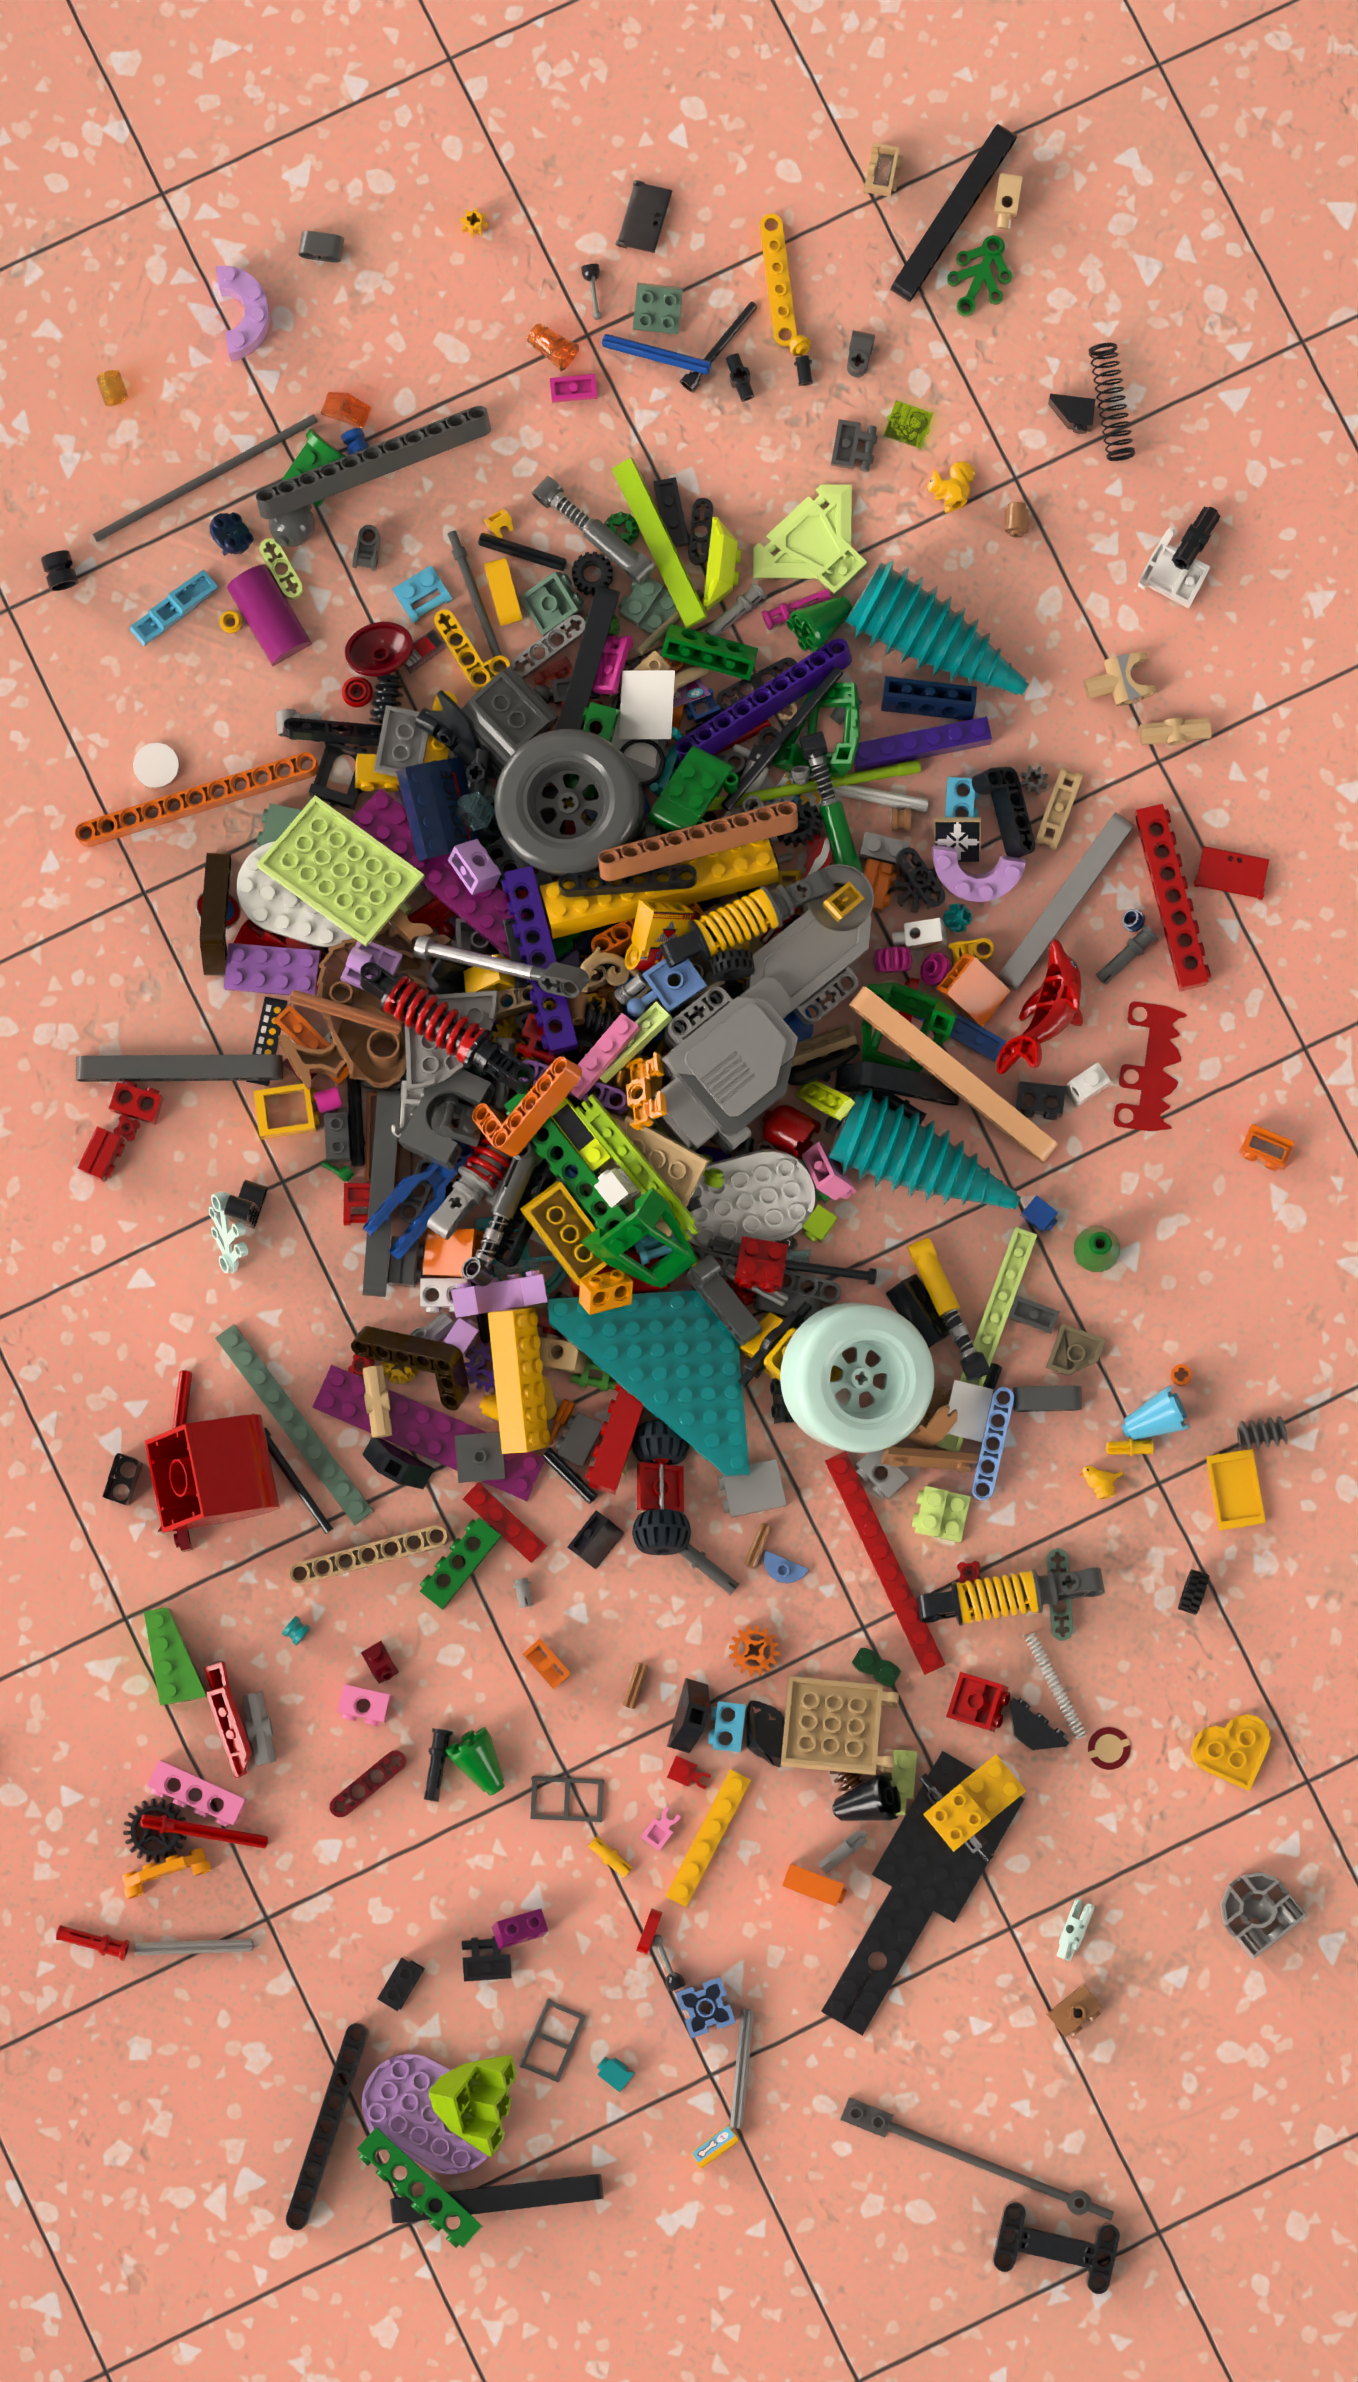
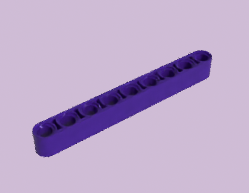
[675,638,852,763]

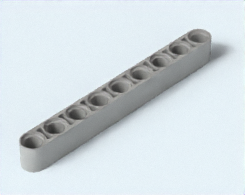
[997,812,1135,991]

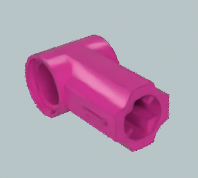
[314,1087,342,1113]

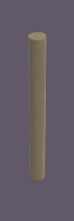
[635,590,704,657]

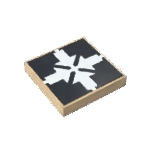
[934,817,981,863]

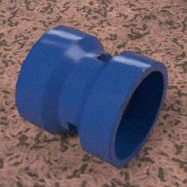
[341,427,370,455]

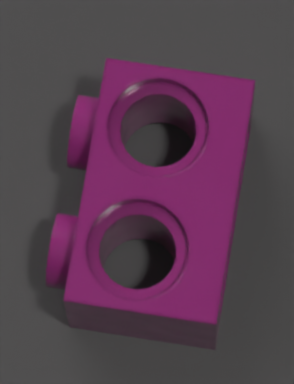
[492,1909,548,1950]

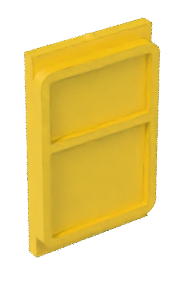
[1206,1449,1266,1531]

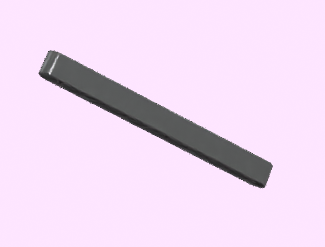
[256,406,491,519]

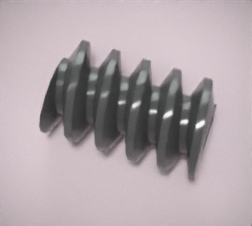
[1237,1416,1288,1451]

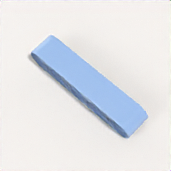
[971,1387,1014,1501]

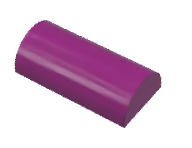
[227,564,312,667]

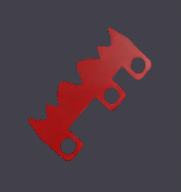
[1114,1001,1187,1131]

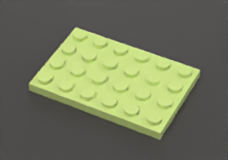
[257,796,425,947]

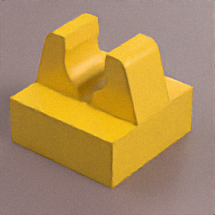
[483,508,513,538]

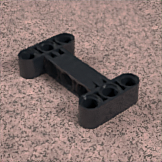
[993,2201,1120,2294]

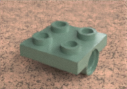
[633,283,683,334]

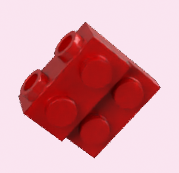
[734,1236,788,1293]
[946,1672,1010,1733]

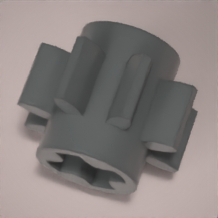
[1020,766,1048,795]

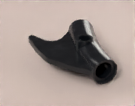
[415,690,479,765]

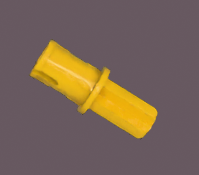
[1106,1438,1154,1457]

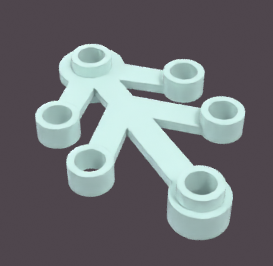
[209,1191,248,1274]

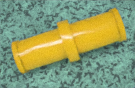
[587,1835,633,1878]

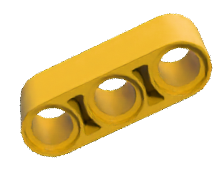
[484,557,523,626]

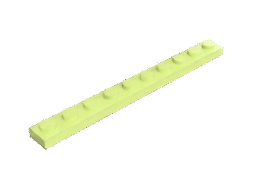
[936,1227,1037,1452]

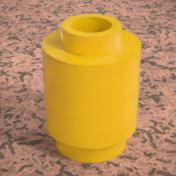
[479,1392,499,1421]

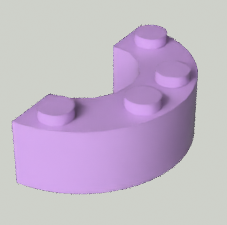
[216,266,270,362]
[932,844,1026,902]
[451,1270,548,1318]

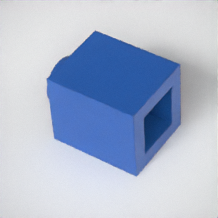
[1020,1195,1058,1233]

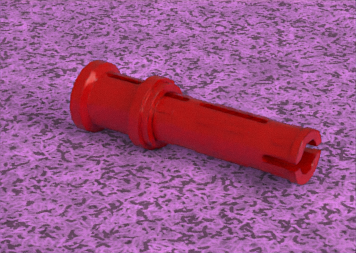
[56,1925,130,1961]

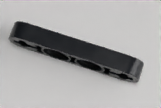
[717,658,797,711]

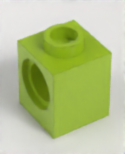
[802,1204,838,1243]

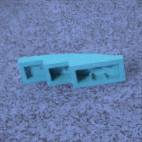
[129,570,218,646]

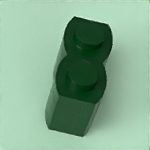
[852,1648,901,1687]

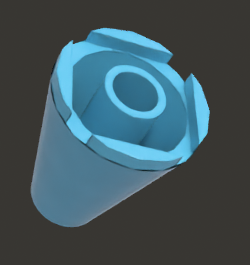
[1122,1385,1190,1440]

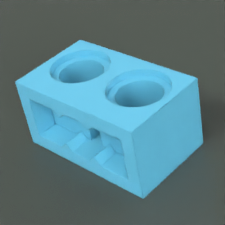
[945,777,979,818]
[708,1702,746,1753]

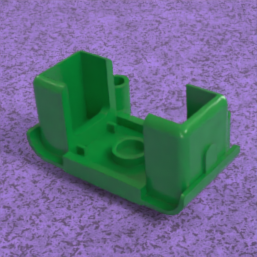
[648,745,738,835]

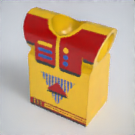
[625,900,695,970]

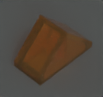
[321,392,371,429]

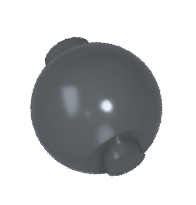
[269,504,315,547]

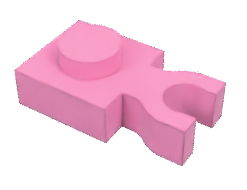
[640,1806,681,1851]

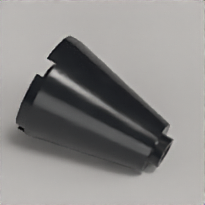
[832,1773,901,1821]

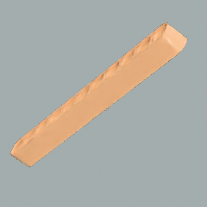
[849,986,1058,1163]

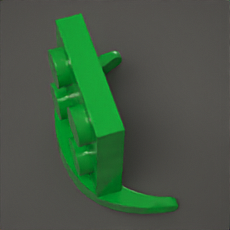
[282,429,346,507]

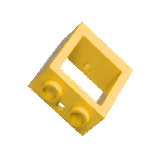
[253,1083,320,1140]

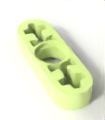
[260,538,303,600]

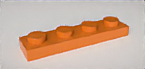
[273,1004,350,1086]

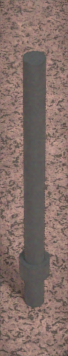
[448,531,502,657]

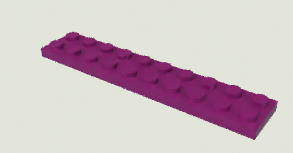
[350,788,553,959]
[312,1364,545,1501]

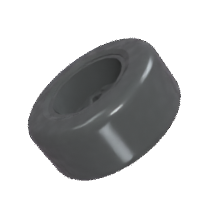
[495,729,645,878]

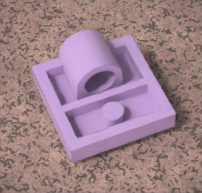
[341,941,403,991]

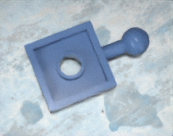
[627,958,708,1017]

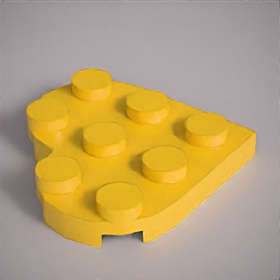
[1191,1714,1271,1791]

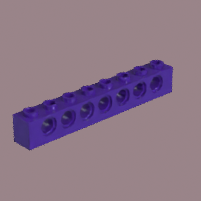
[501,866,578,1056]

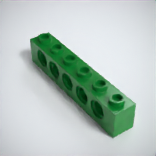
[357,2127,483,2248]

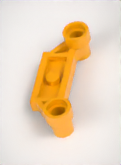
[122,1848,212,1899]

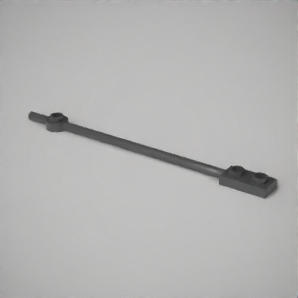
[840,2097,1114,2220]

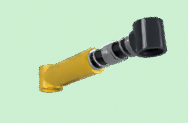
[907,1237,991,1382]

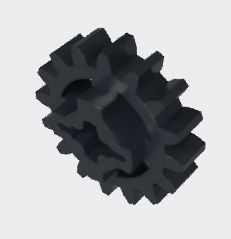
[777,800,823,848]

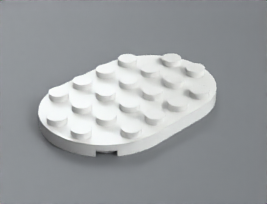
[237,841,354,948]
[687,1149,815,1254]

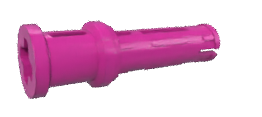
[761,588,831,630]

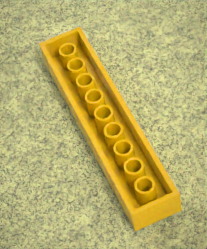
[539,838,779,939]

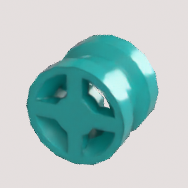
[282,1616,311,1646]

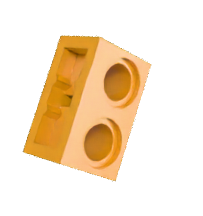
[579,1269,633,1315]

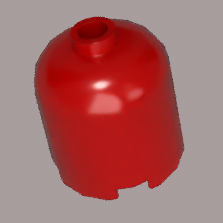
[762,1105,821,1160]

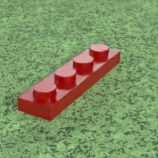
[462,1482,547,1563]

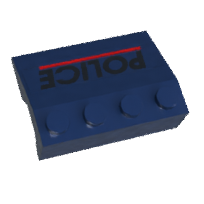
[396,757,483,862]

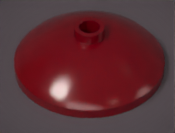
[345,622,414,677]

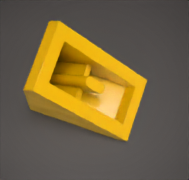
[822,881,865,923]

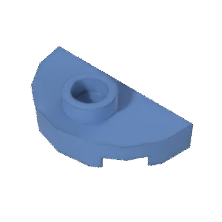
[764,1550,809,1584]

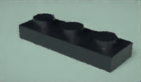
[653,477,689,548]

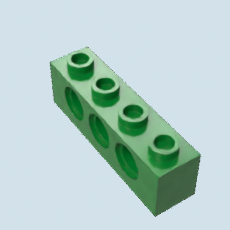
[661,624,758,681]
[565,702,620,800]
[420,1518,502,1610]

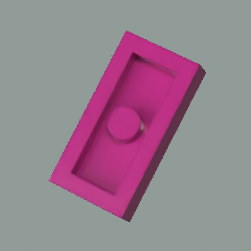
[550,374,597,403]

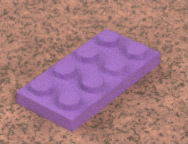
[224,943,321,996]

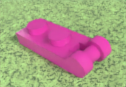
[592,635,633,694]

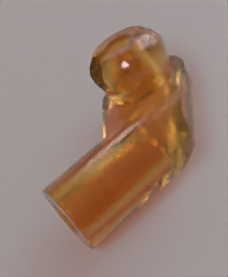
[597,985,624,1015]

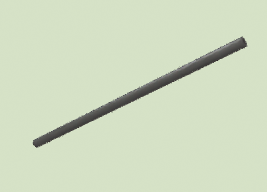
[93,414,318,542]

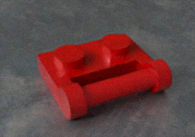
[343,1183,371,1226]

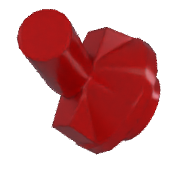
[726,1280,756,1306]

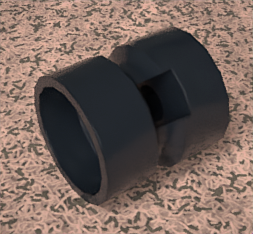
[41,550,78,591]

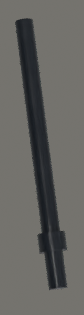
[253,1413,333,1534]

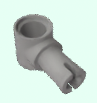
[275,709,322,737]

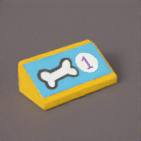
[691,2125,739,2168]

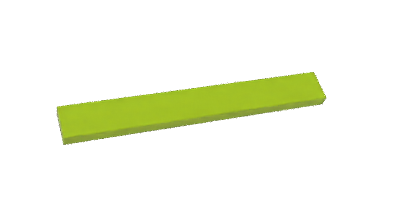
[612,457,708,629]

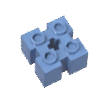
[675,1977,736,2038]

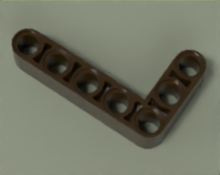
[200,853,231,976]
[351,1326,470,1411]

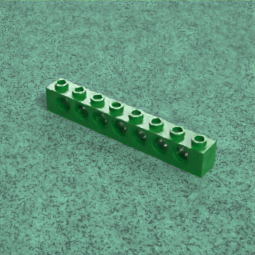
[504,1093,633,1252]

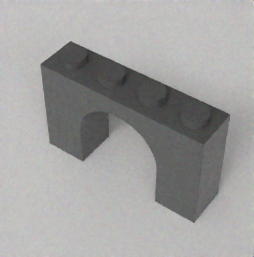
[398,1069,496,1171]

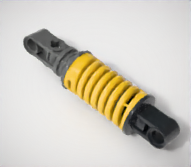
[659,868,835,968]
[916,1567,1105,1626]

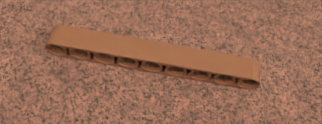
[598,801,798,881]

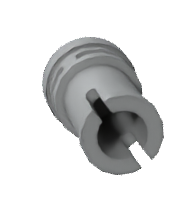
[614,973,649,1005]

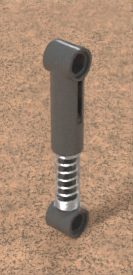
[532,476,656,585]

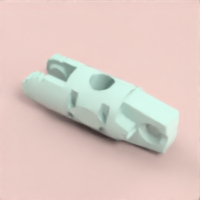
[1057,1899,1095,1961]

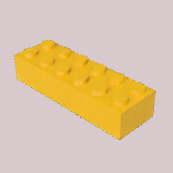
[488,1307,550,1454]

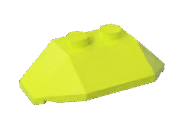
[703,517,742,612]

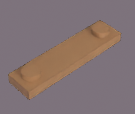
[881,1446,978,1473]

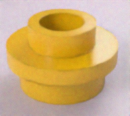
[789,335,811,356]
[219,610,242,634]

